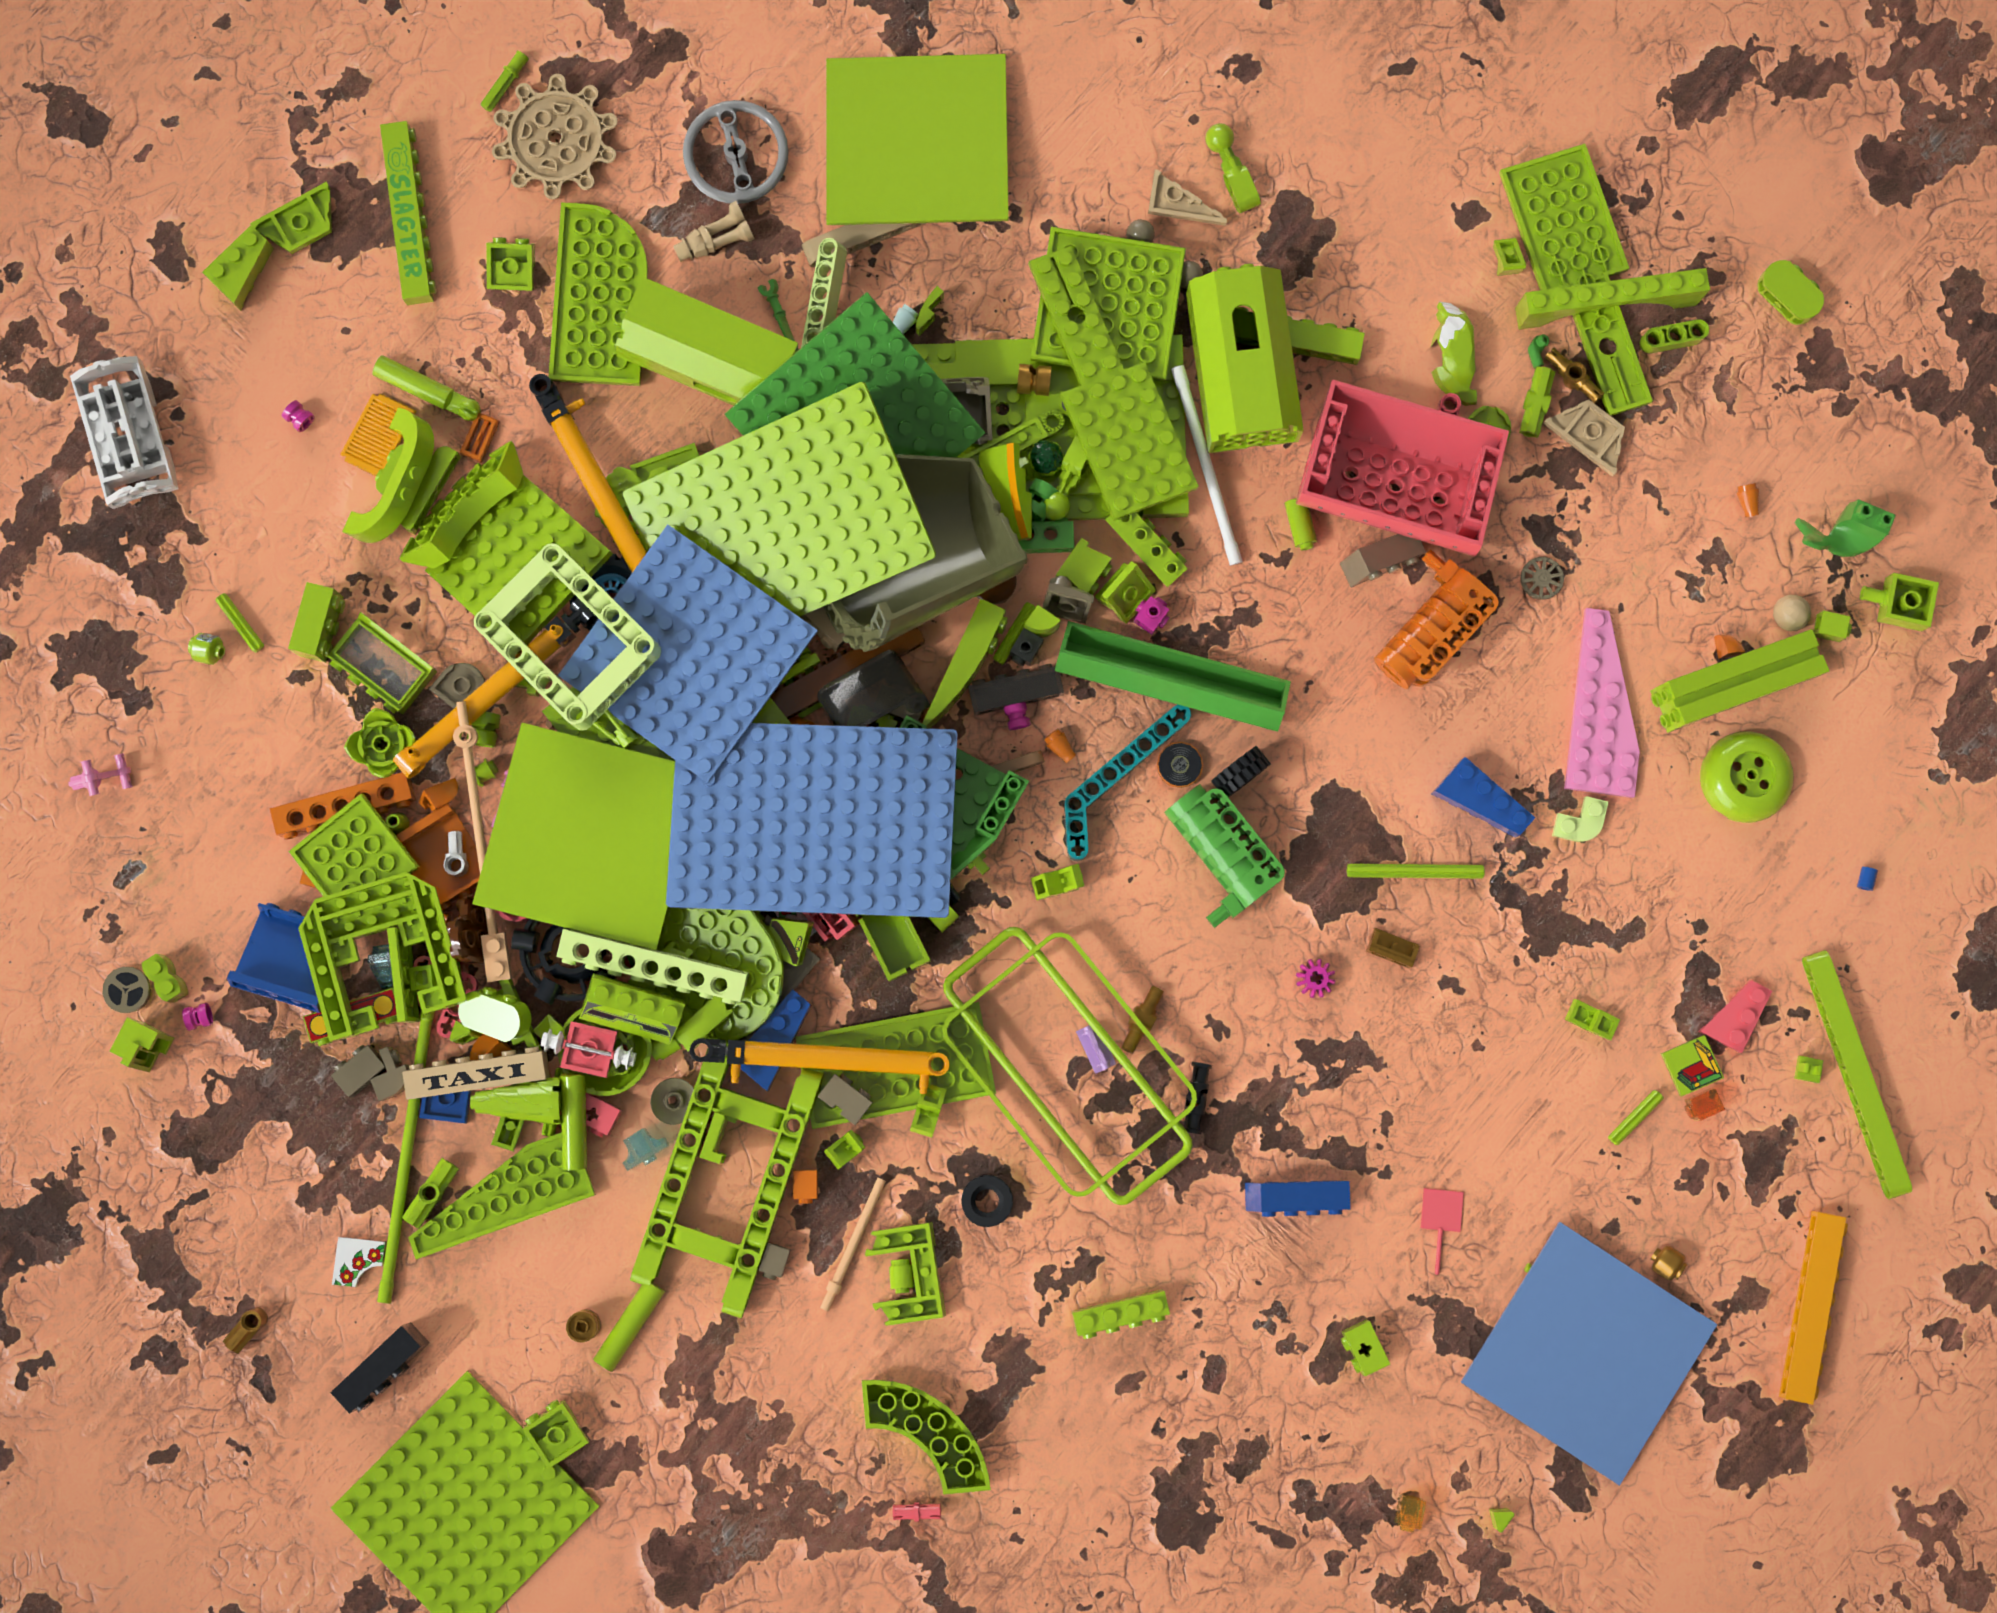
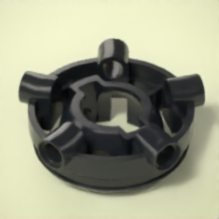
[511,919,617,1005]

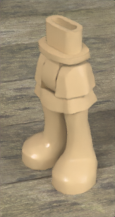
[673,201,755,262]

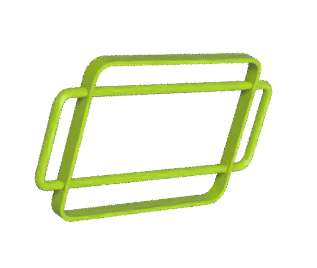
[942,927,1197,1205]

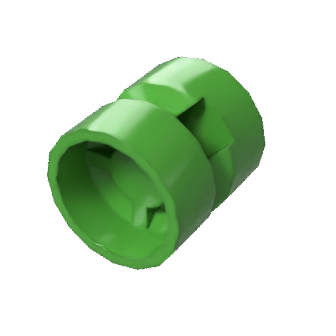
[1028,478,1059,522]

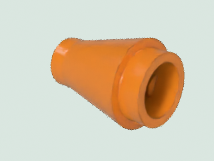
[1736,483,1759,518]
[1044,728,1076,763]

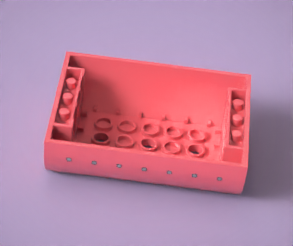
[1296,379,1509,556]

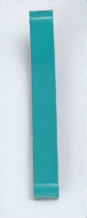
[1064,704,1191,862]

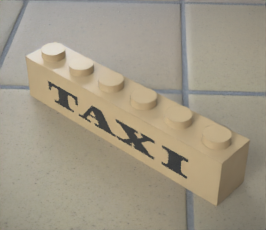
[402,1046,550,1100]

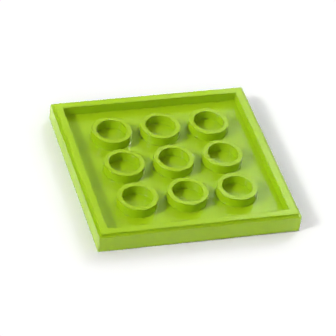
[288,793,420,896]

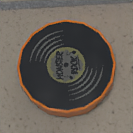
[1157,742,1203,788]

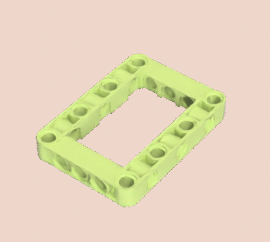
[474,543,661,730]

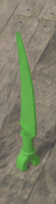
[757,279,799,350]

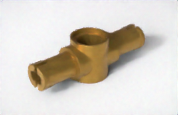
[1545,347,1604,404]
[1121,986,1164,1054]

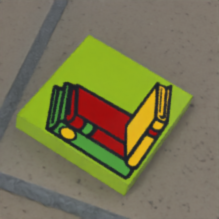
[1661,1035,1724,1096]

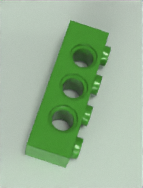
[1018,517,1074,554]

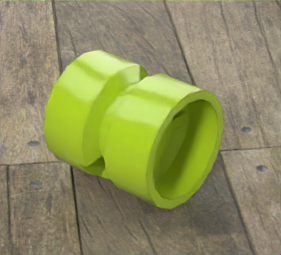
[466,712,501,748]

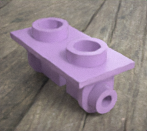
[1076,1025,1116,1074]

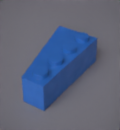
[1431,757,1535,838]
[741,989,812,1092]
[1245,1181,1351,1217]

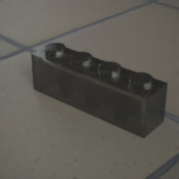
[968,664,1064,716]

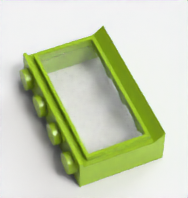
[326,612,437,714]

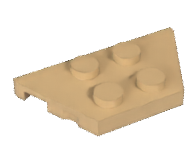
[1543,399,1625,477]

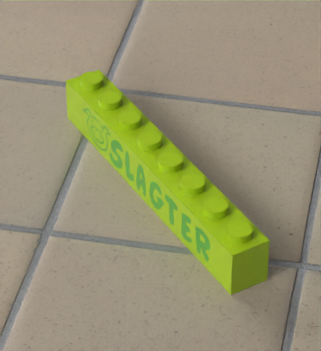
[380,121,436,305]

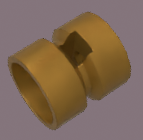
[1017,364,1052,396]
[566,1309,601,1343]

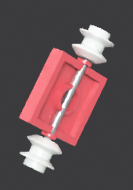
[541,1021,637,1078]

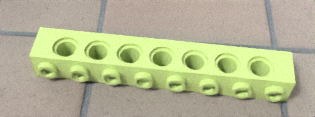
[556,928,749,1005]

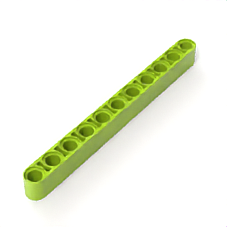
[1802,950,1912,1200]

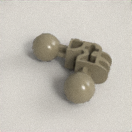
[1126,219,1203,289]

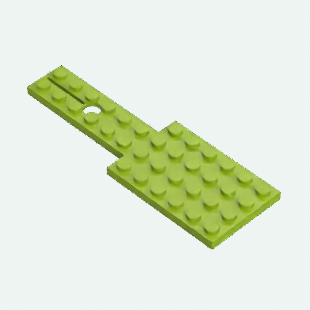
[1499,144,1653,416]
[1028,246,1199,521]

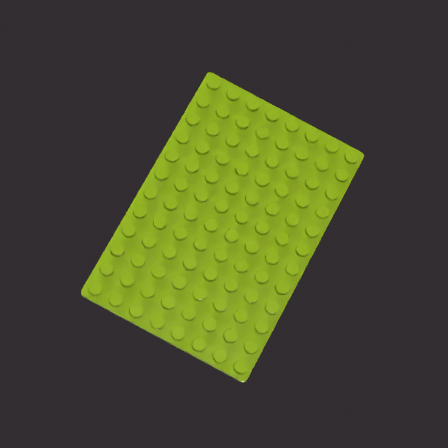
[623,382,936,617]

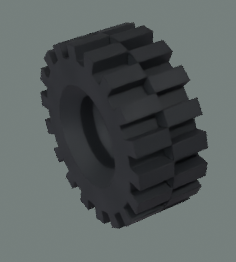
[1211,746,1271,798]

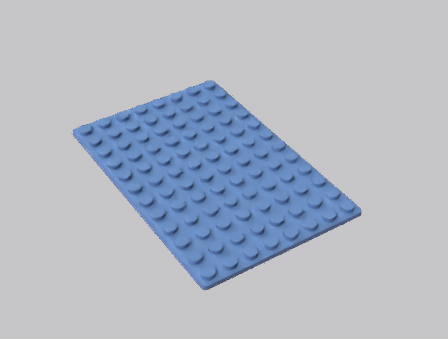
[666,723,958,918]

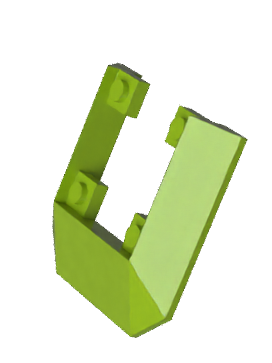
[298,872,467,1042]

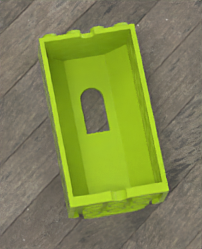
[1186,264,1304,453]
[615,276,798,406]

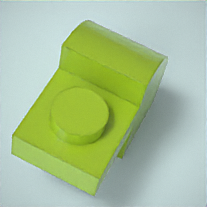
[1031,864,1085,900]

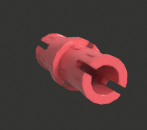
[893,1502,941,1522]

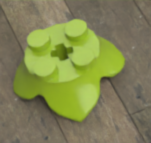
[344,708,415,778]

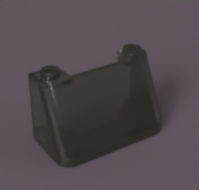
[817,650,930,727]

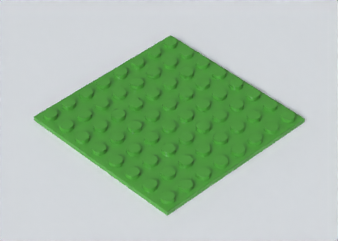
[725,292,985,458]

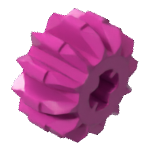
[1296,959,1336,998]

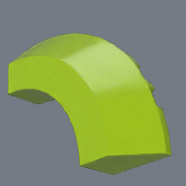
[399,441,523,568]

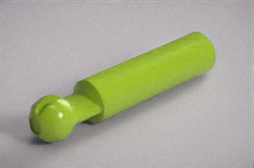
[372,355,481,421]

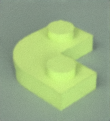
[1552,796,1608,842]

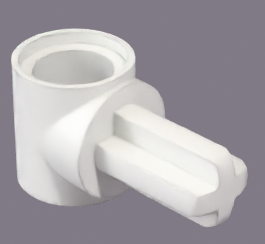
[444,831,469,877]

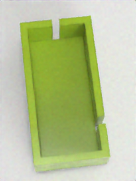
[856,915,931,982]

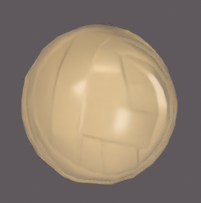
[1773,595,1811,631]

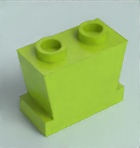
[1055,538,1113,595]

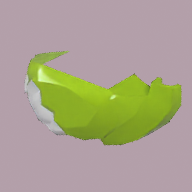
[1431,301,1477,406]

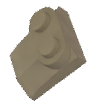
[1042,576,1094,624]

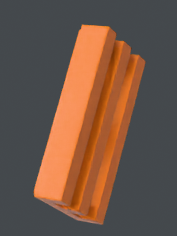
[460,413,499,463]

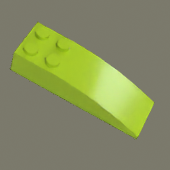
[922,598,1008,729]

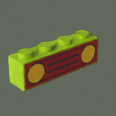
[303,988,397,1046]

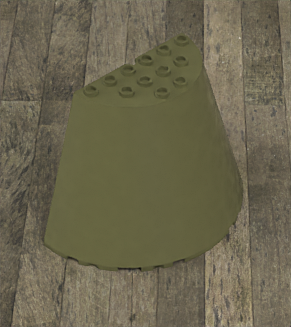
[823,454,1027,652]

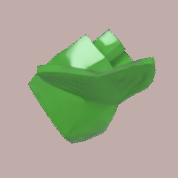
[1794,499,1896,557]

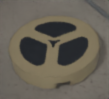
[102,967,151,1013]

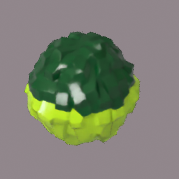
[1028,441,1064,477]

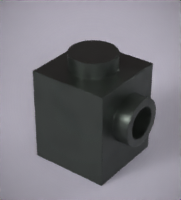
[1010,628,1044,666]

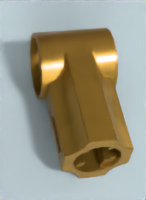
[223,1307,268,1354]

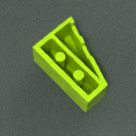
[202,225,274,311]

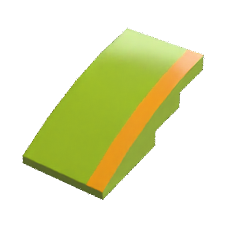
[979,442,1032,541]

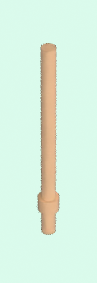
[820,1178,886,1312]

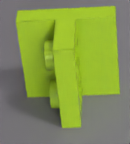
[1095,561,1156,624]

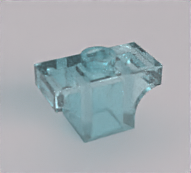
[367,944,393,989]
[623,1128,670,1171]

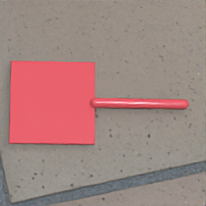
[1421,1188,1464,1275]

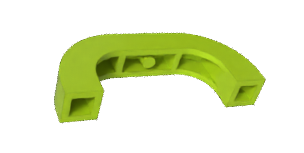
[342,407,434,543]

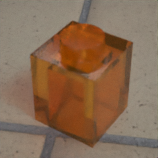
[1684,1088,1725,1121]

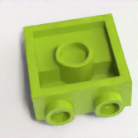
[486,237,535,291]
[522,1399,589,1469]

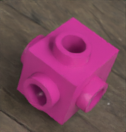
[1134,596,1170,635]

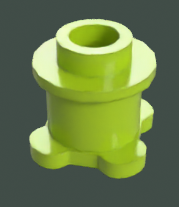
[475,758,499,787]

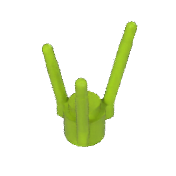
[592,709,638,748]

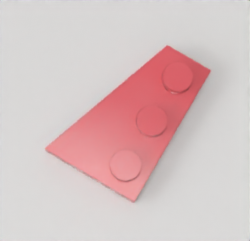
[1698,980,1772,1053]

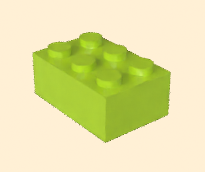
[288,582,345,663]

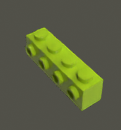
[1104,511,1188,587]
[1072,1289,1170,1339]

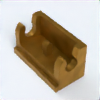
[1366,928,1420,968]

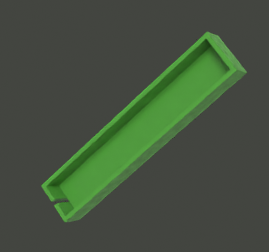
[1055,621,1291,732]

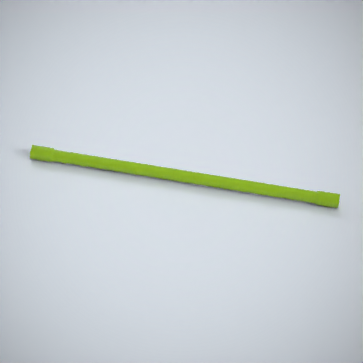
[377,1009,435,1304]

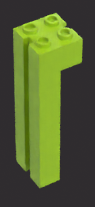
[1650,629,1830,733]

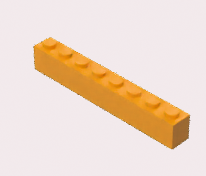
[1779,1211,1848,1405]

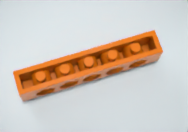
[269,772,416,840]

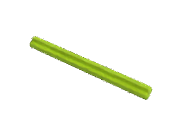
[1346,864,1485,879]

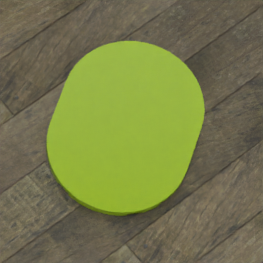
[627,907,784,1042]

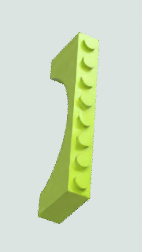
[1515,268,1710,330]

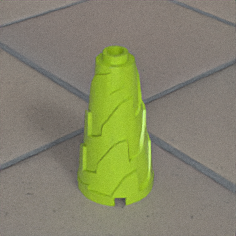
[470,1077,562,1125]

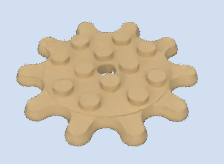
[492,74,618,200]

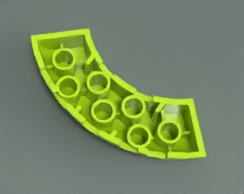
[862,1380,991,1495]

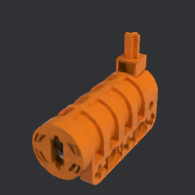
[1374,549,1499,689]

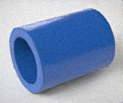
[1857,867,1878,891]

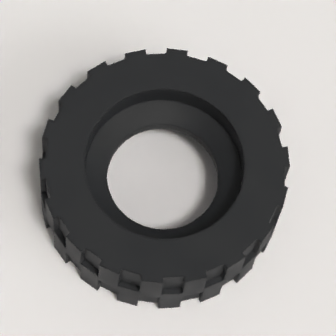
[961,1175,1013,1227]

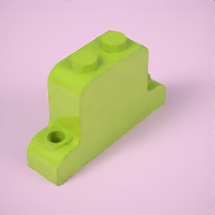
[375,444,461,535]

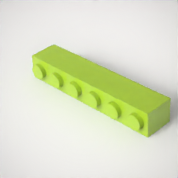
[1232,307,1365,365]

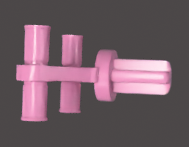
[69,753,133,796]

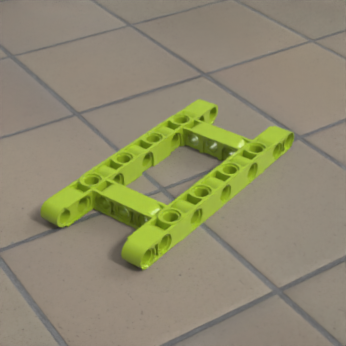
[630,1037,824,1319]

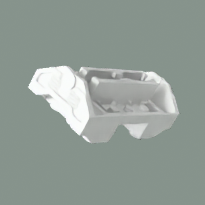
[70,356,179,509]

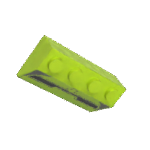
[579,973,685,1045]

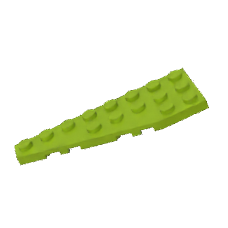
[408,1132,596,1259]

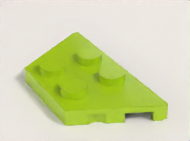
[250,181,332,254]

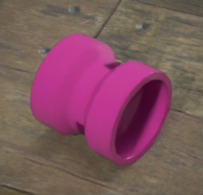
[282,400,315,432]
[1004,702,1031,731]
[182,1003,213,1031]

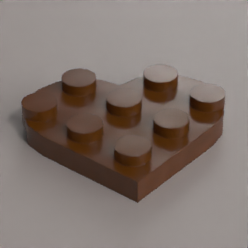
[447,893,488,964]

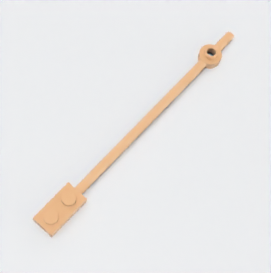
[453,701,512,982]

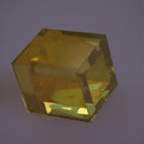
[1394,1493,1426,1532]

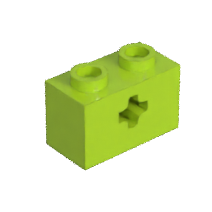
[1341,1319,1390,1376]

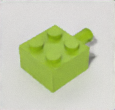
[1860,573,1939,632]

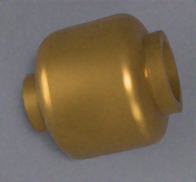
[1651,1245,1688,1281]

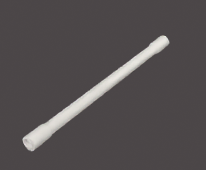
[1171,365,1243,566]

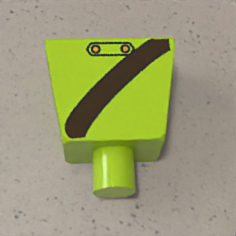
[766,917,814,967]

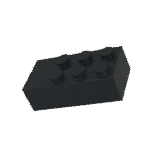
[330,1322,430,1414]

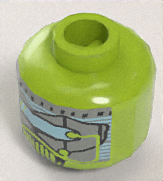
[188,633,225,665]

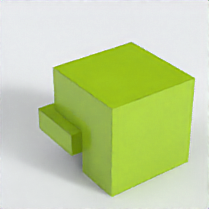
[110,1017,174,1073]

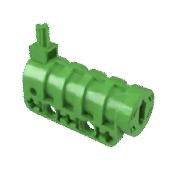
[1164,784,1285,928]

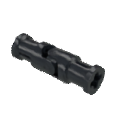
[1184,1062,1212,1135]

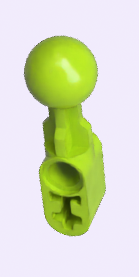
[1205,123,1261,214]
[1041,435,1091,520]

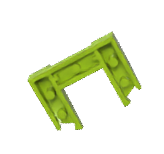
[628,941,735,1052]
[865,1222,946,1326]

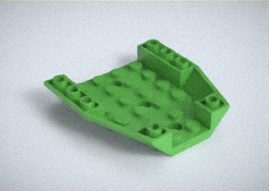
[899,715,1029,881]

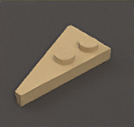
[1148,170,1227,226]

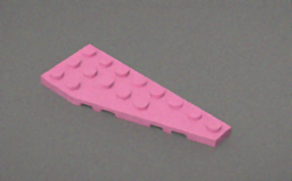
[1564,608,1640,798]

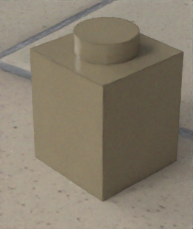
[758,1242,791,1280]

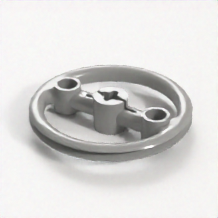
[683,100,788,204]

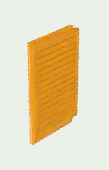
[340,393,417,476]

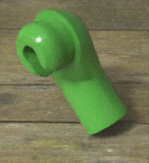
[1528,334,1549,369]

